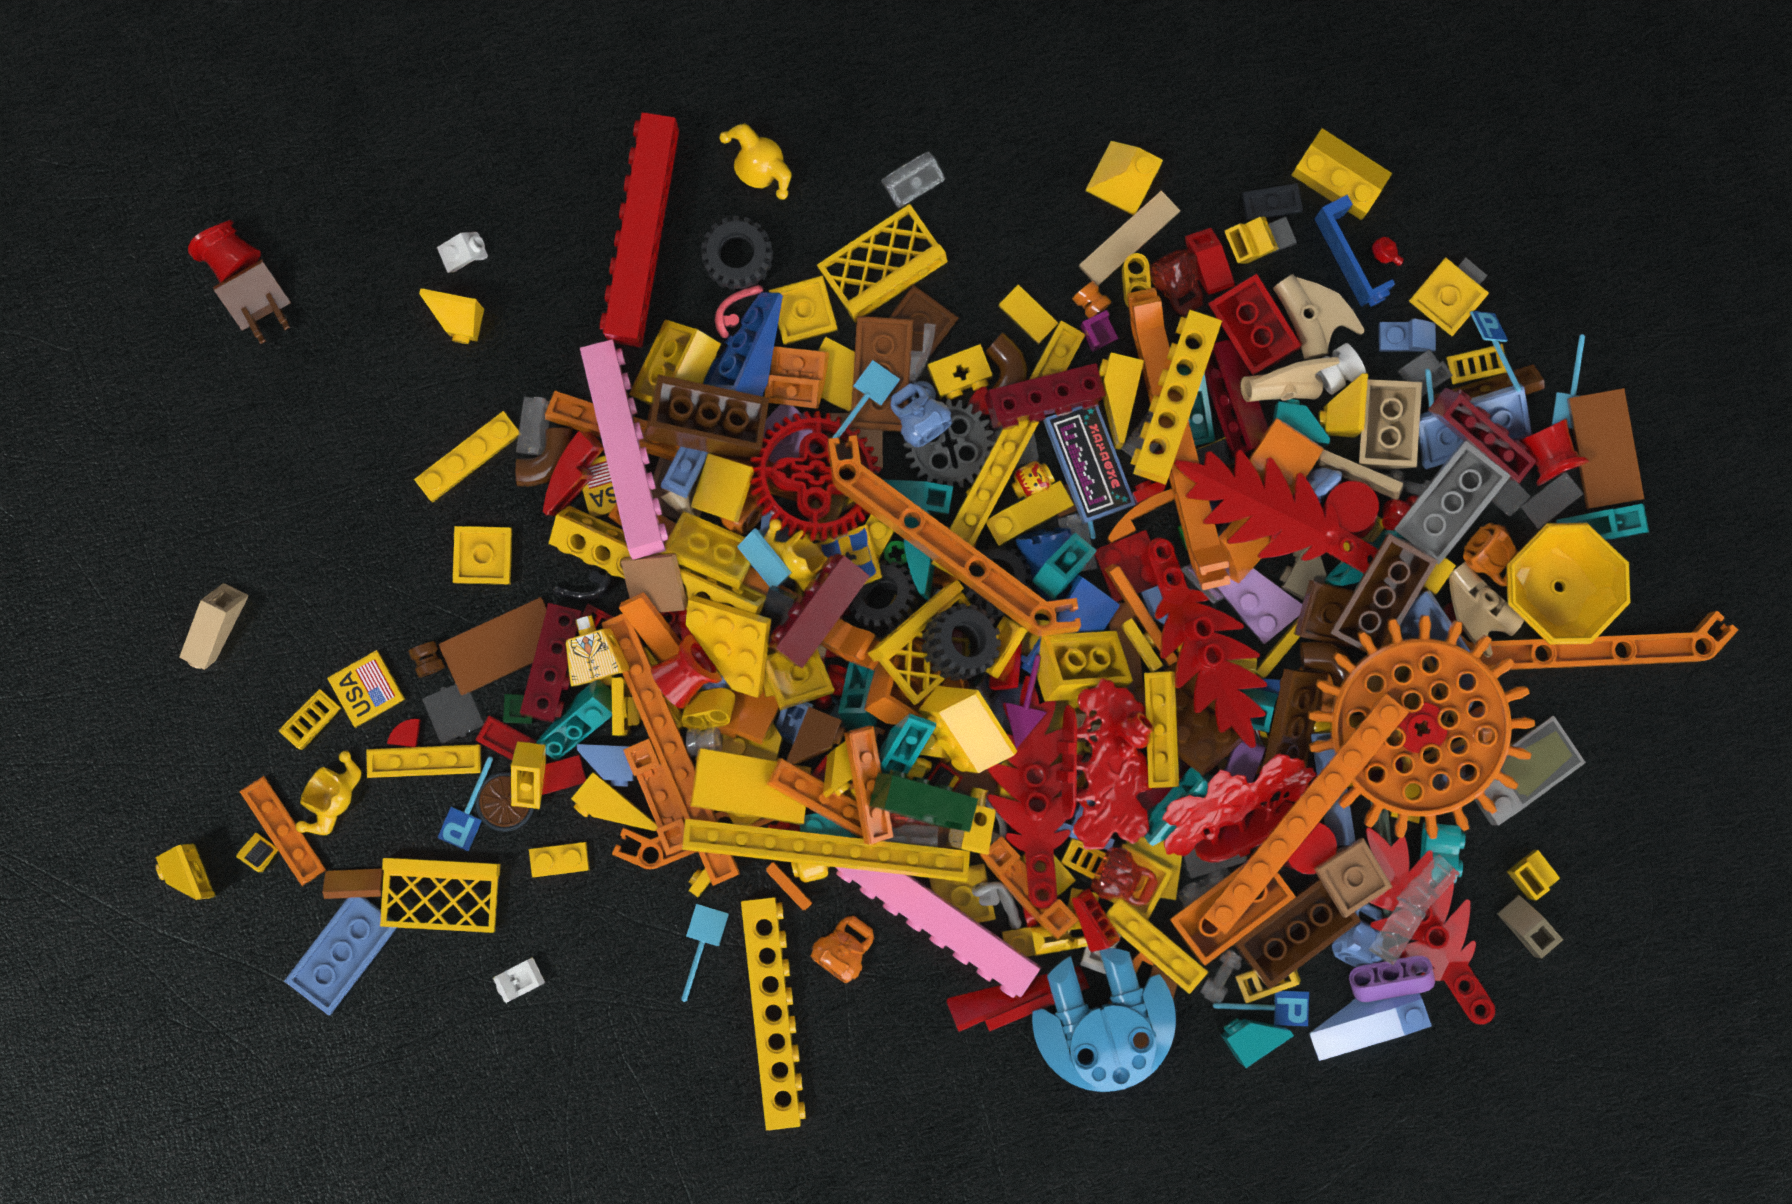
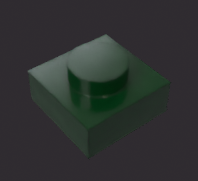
[503,694,532,724]

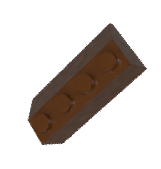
[644,374,769,461]
[1330,533,1438,653]
[787,707,847,765]
[1233,877,1361,989]

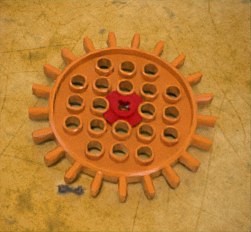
[1307,615,1535,839]

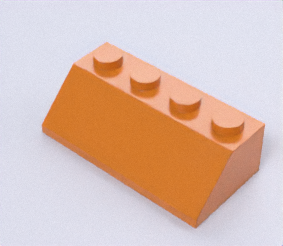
[1170,862,1296,966]

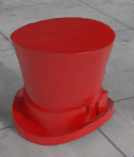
[188,220,261,283]
[1520,418,1590,486]
[1322,481,1379,543]
[651,635,722,709]
[1284,822,1337,874]

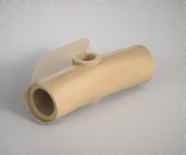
[1273,274,1364,359]
[1241,357,1340,402]
[1447,562,1524,657]

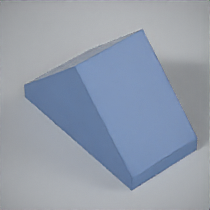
[775,702,815,744]

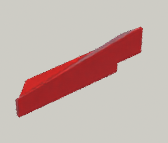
[947,966,1089,1032]

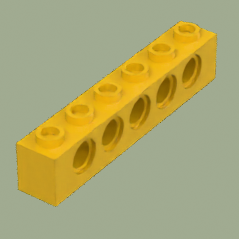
[1130,310,1222,485]

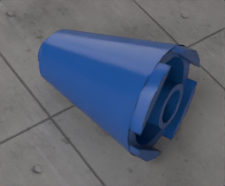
[1016,527,1072,602]

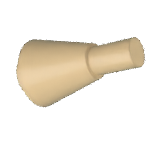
[661,488,696,516]

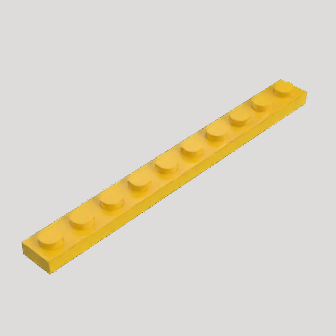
[931,321,1085,577]
[682,819,970,882]

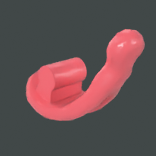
[715,285,763,338]

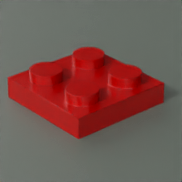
[1094,530,1158,602]

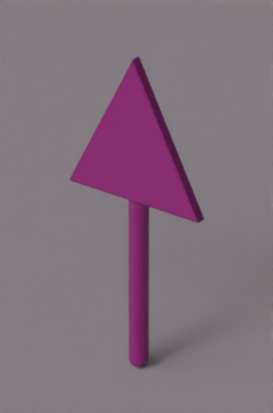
[1005,655,1047,749]

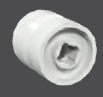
[1316,343,1366,395]

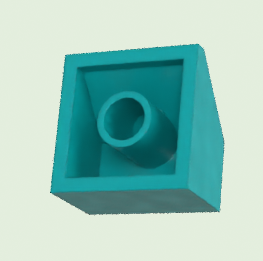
[1220,1018,1294,1068]

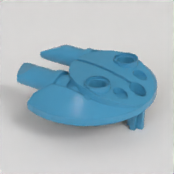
[1032,948,1176,1092]

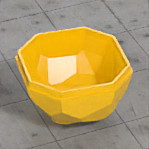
[1506,523,1630,645]

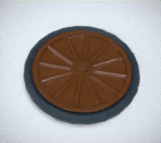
[475,772,534,832]

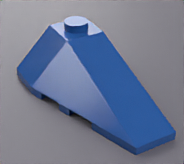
[703,292,783,397]

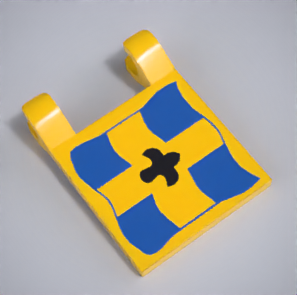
[814,524,883,585]

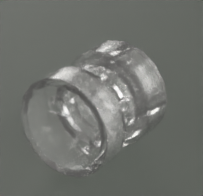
[686,727,722,757]

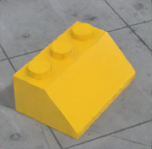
[1292,128,1392,220]
[629,320,721,405]
[1037,631,1133,701]
[919,686,1017,773]

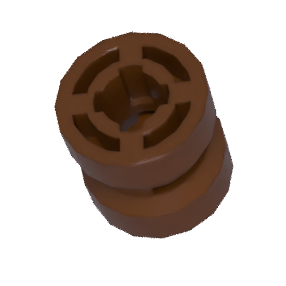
[408,641,445,678]

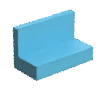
[737,528,792,587]

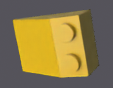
[1099,353,1144,450]

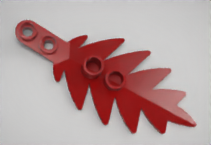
[1174,450,1378,574]
[1146,538,1267,748]
[987,676,1084,909]
[1366,828,1495,1024]

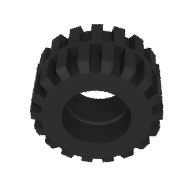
[701,216,773,291]
[961,545,1032,623]
[848,560,924,638]
[921,604,1001,681]

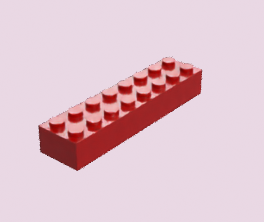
[600,112,679,348]

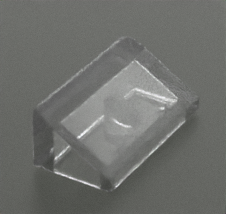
[881,152,945,208]

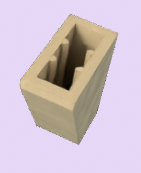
[179,583,248,670]

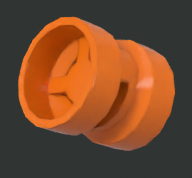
[1072,281,1111,318]

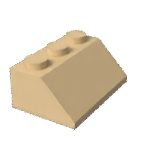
[1359,380,1422,469]

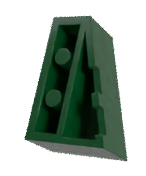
[869,770,978,832]

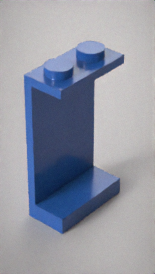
[1314,195,1395,307]
[1020,575,1120,674]

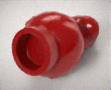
[1382,495,1419,531]
[813,665,847,711]
[1115,713,1154,760]

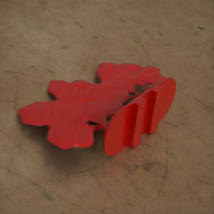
[1056,678,1152,850]
[1162,754,1316,862]

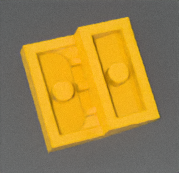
[690,453,754,523]

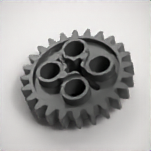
[904,399,995,489]

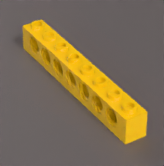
[549,506,766,615]
[741,897,806,1130]

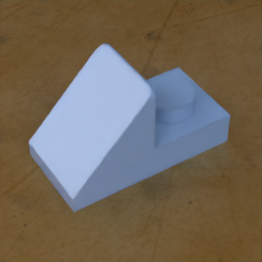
[1379,319,1436,352]

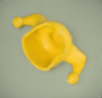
[719,123,792,199]
[763,519,828,591]
[296,751,361,835]

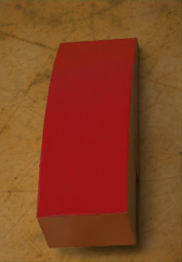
[543,431,604,516]

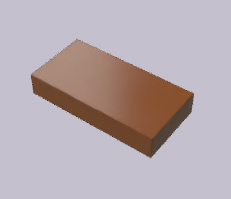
[322,869,384,899]

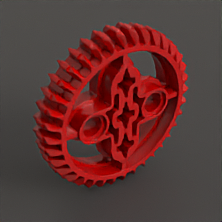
[750,411,881,542]

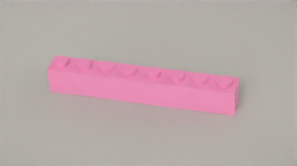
[580,339,668,560]
[835,837,1042,998]

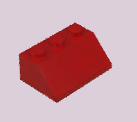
[1208,274,1301,376]

